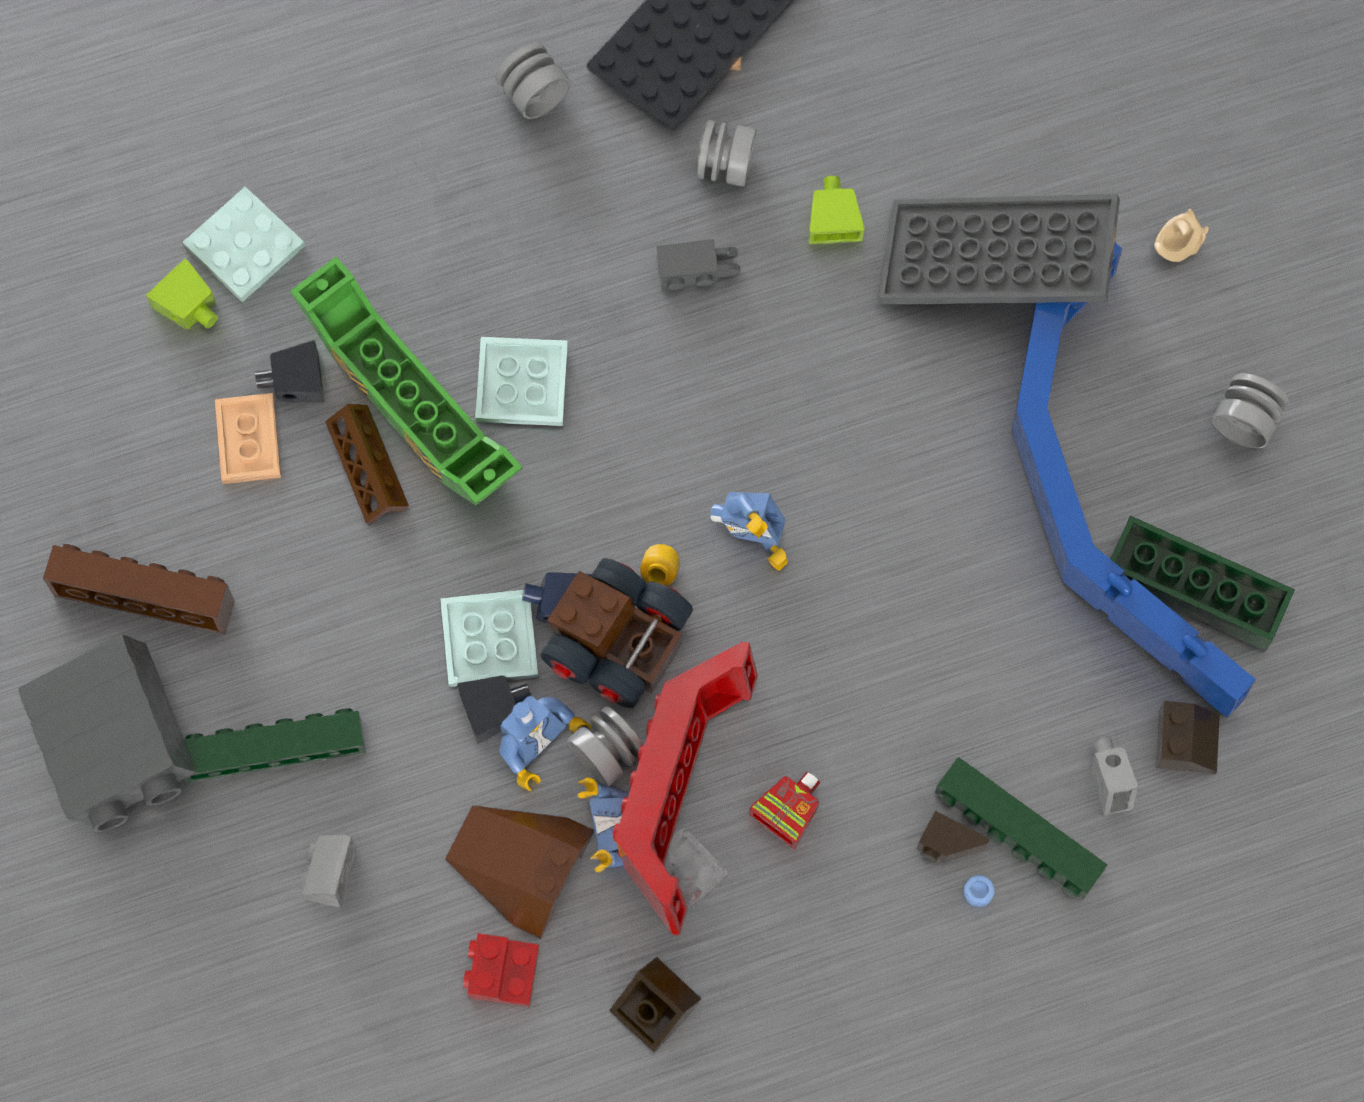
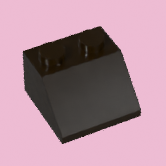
[1156,701,1220,774]
[609,957,702,1052]

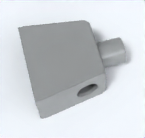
[1091,738,1138,816]

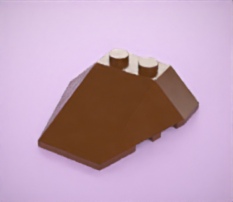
[445,805,595,939]

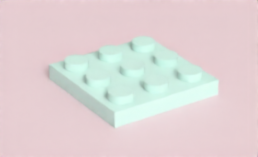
[182,187,305,302]
[475,337,568,426]
[440,590,539,687]

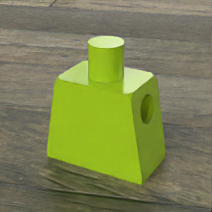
[808,176,864,244]
[146,258,218,329]

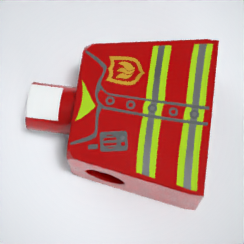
[749,772,820,850]

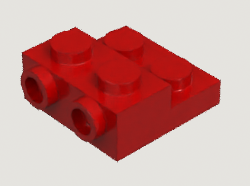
[463,933,539,1007]

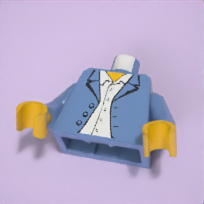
[711,492,788,571]
[499,696,592,791]
[578,777,629,873]

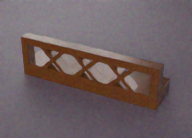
[325,404,409,523]

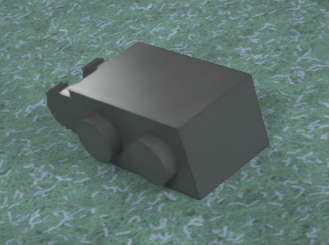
[657,239,741,290]

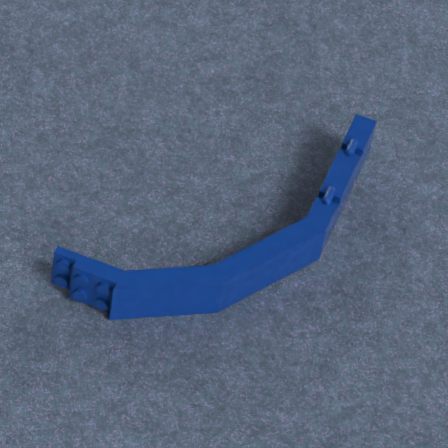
[1012,243,1256,718]

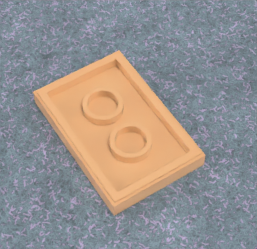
[215,393,281,484]

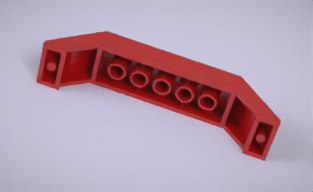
[613,642,758,936]

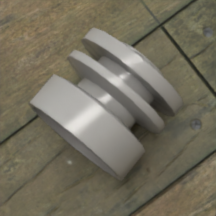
[495,43,571,119]
[696,119,756,187]
[1212,373,1289,449]
[566,706,643,787]

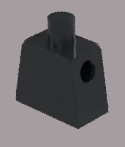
[255,340,325,402]
[457,675,531,744]

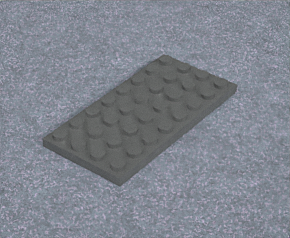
[878,194,1120,304]

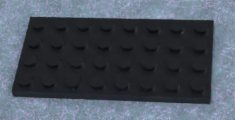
[587,0,792,130]

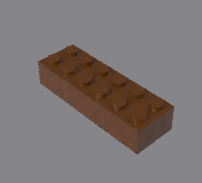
[43,544,235,634]

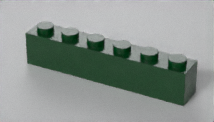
[184,708,366,783]
[935,757,1108,899]

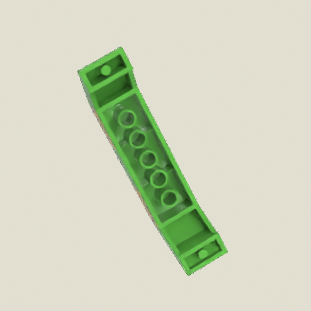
[290,257,522,505]

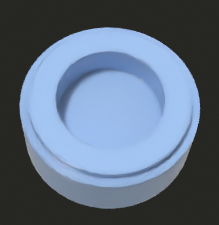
[963,875,995,907]

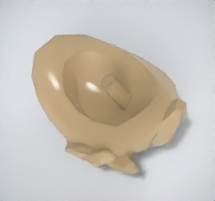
[1154,209,1209,262]

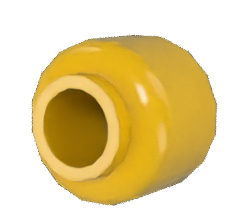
[640,544,681,586]

